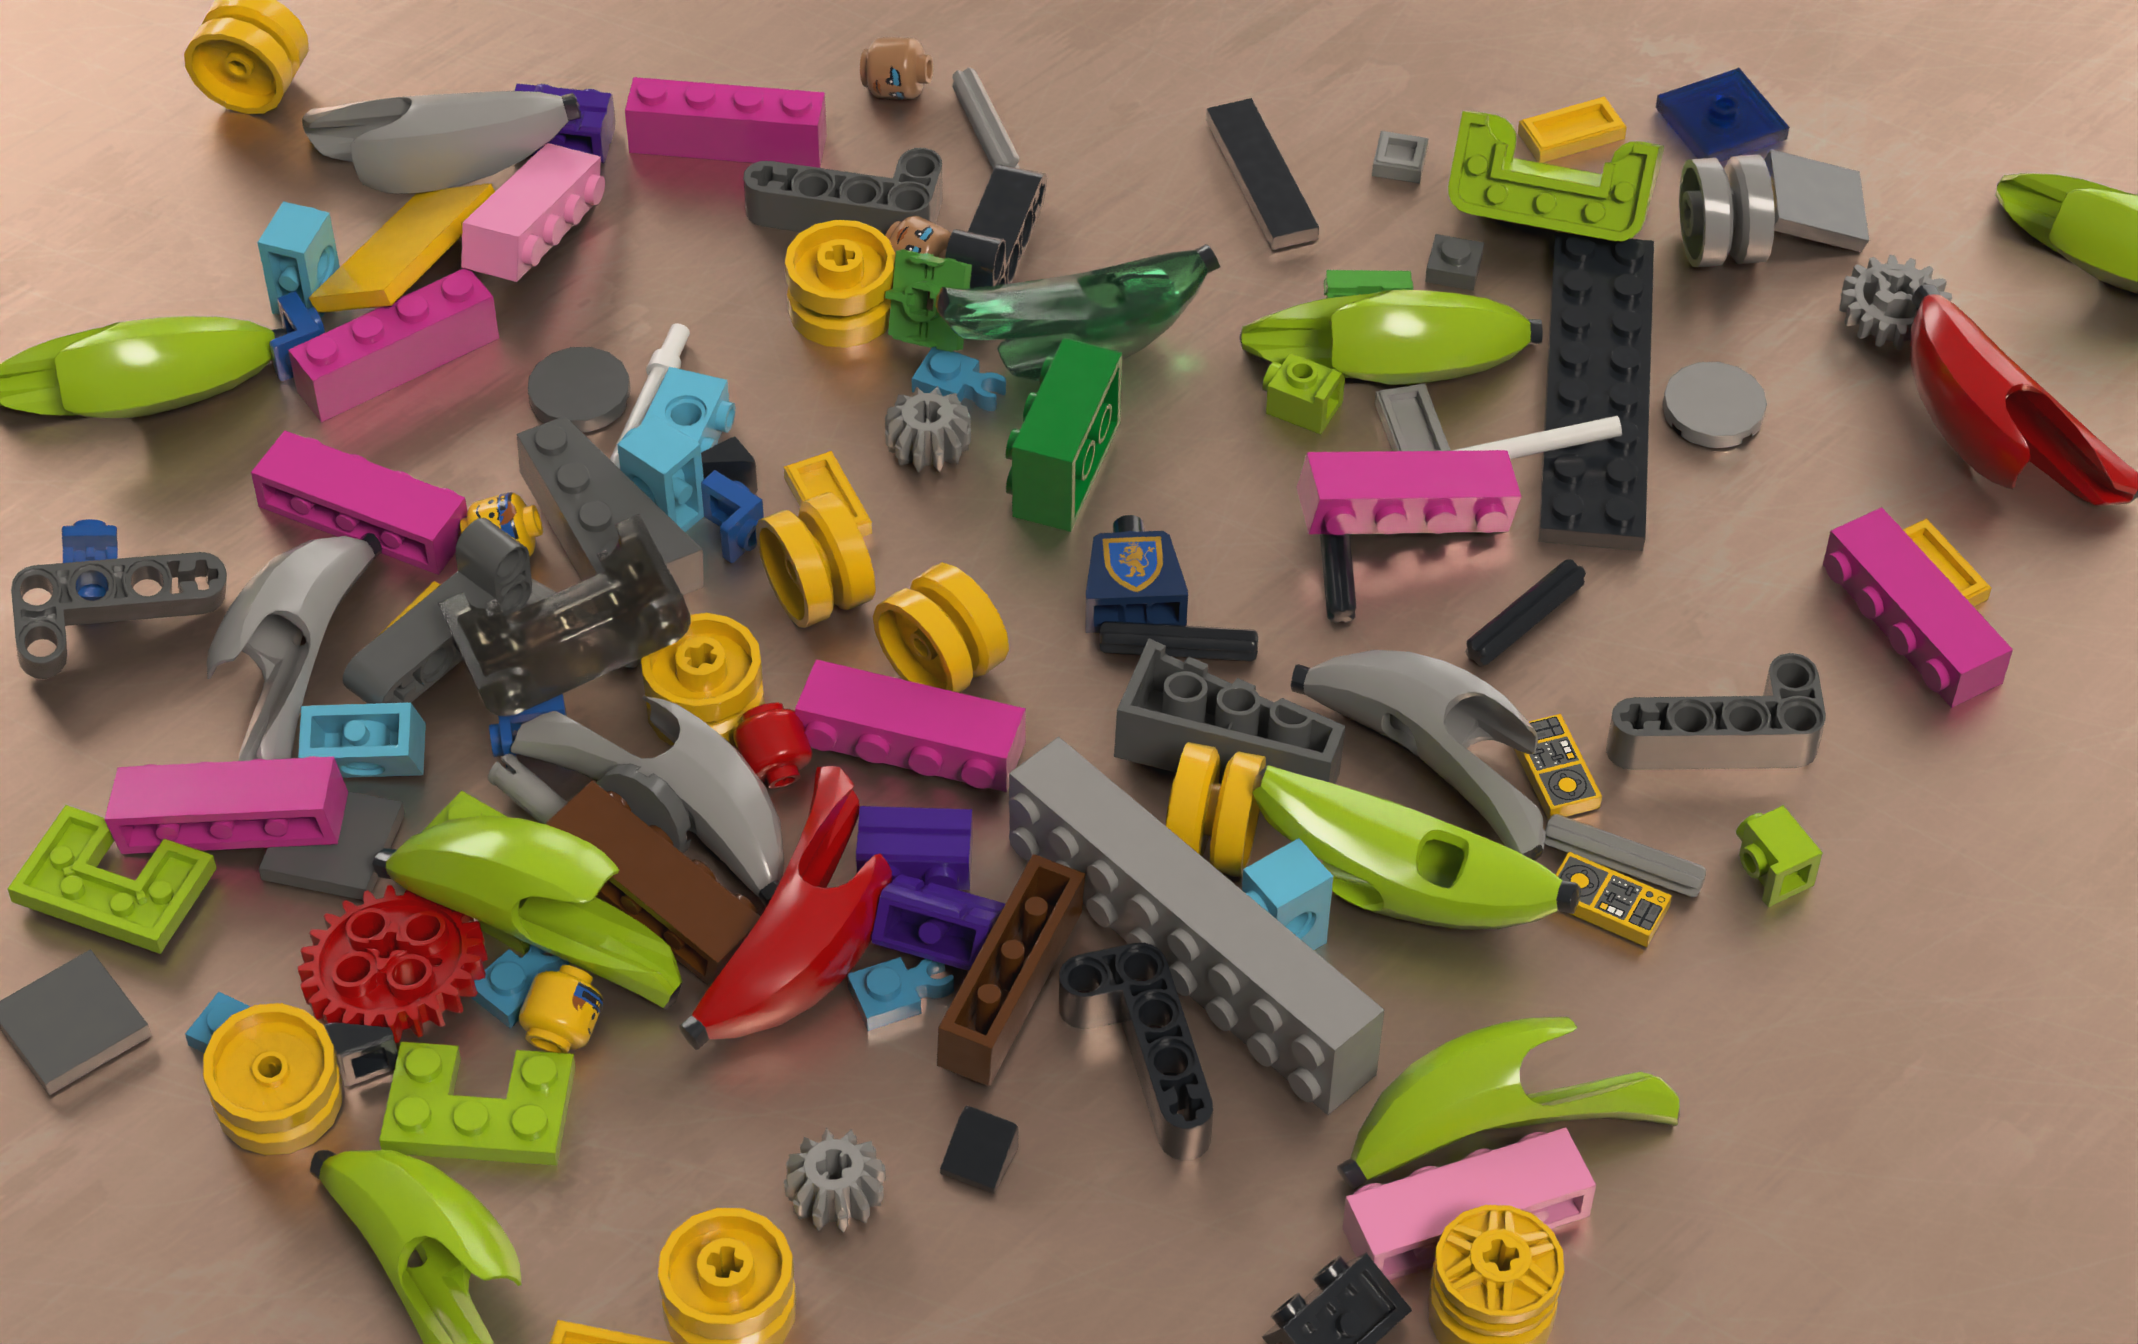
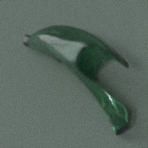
[935,244,1220,381]

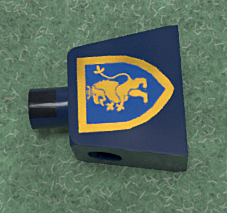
[1085,515,1188,633]

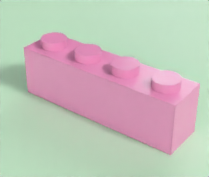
[461,143,605,282]
[1342,1127,1596,1281]

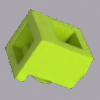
[1262,353,1345,435]
[1736,805,1823,908]

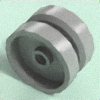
[1679,154,1775,267]

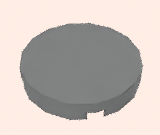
[1662,362,1767,448]

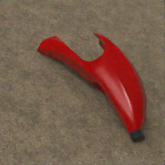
[1910,284,2138,506]
[679,766,892,1050]

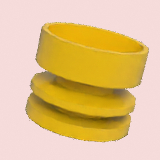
[1428,1205,1564,1344]

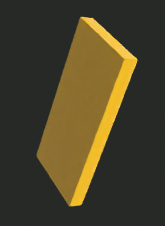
[309,183,495,313]

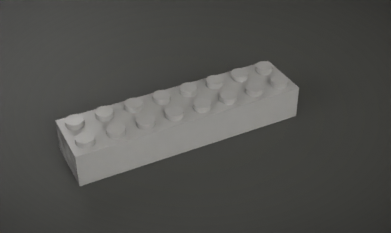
[1009,737,1384,1115]

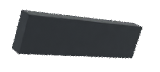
[1206,98,1319,250]

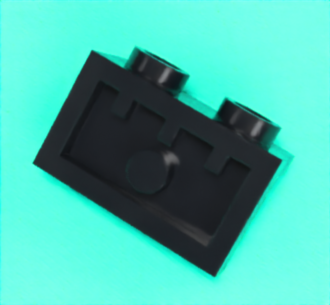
[1262,1253,1412,1344]

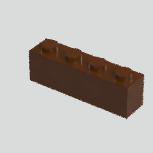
[546,780,761,987]
[937,854,1085,1087]

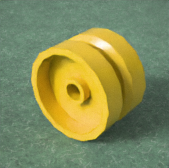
[184,0,309,114]
[785,220,896,348]
[756,493,876,628]
[872,562,1009,693]
[641,613,765,746]
[1166,742,1266,878]
[203,1003,342,1155]
[658,1208,796,1344]

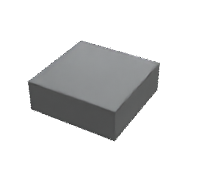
[1372,131,1428,183]

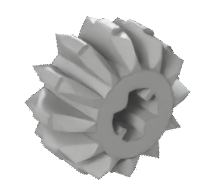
[885,386,971,473]
[784,1128,886,1233]

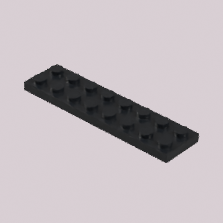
[1538,232,1654,551]

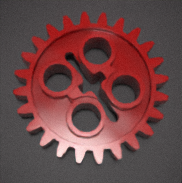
[297,885,488,1043]

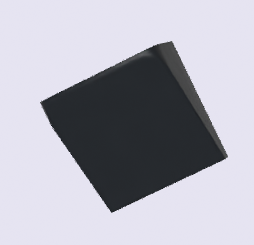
[701,436,758,494]
[324,1023,398,1087]
[940,1106,1018,1194]

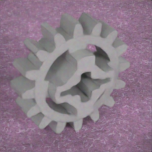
[1839,255,1952,350]

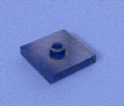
[1655,68,1790,162]

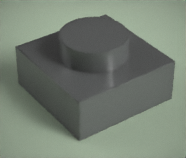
[1425,234,1484,291]

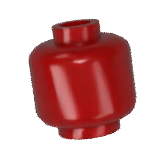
[733,702,813,788]

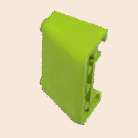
[1448,111,1664,241]

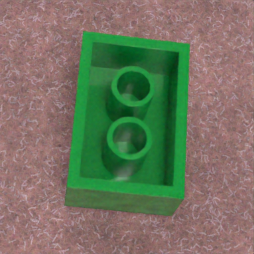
[1005,338,1122,532]

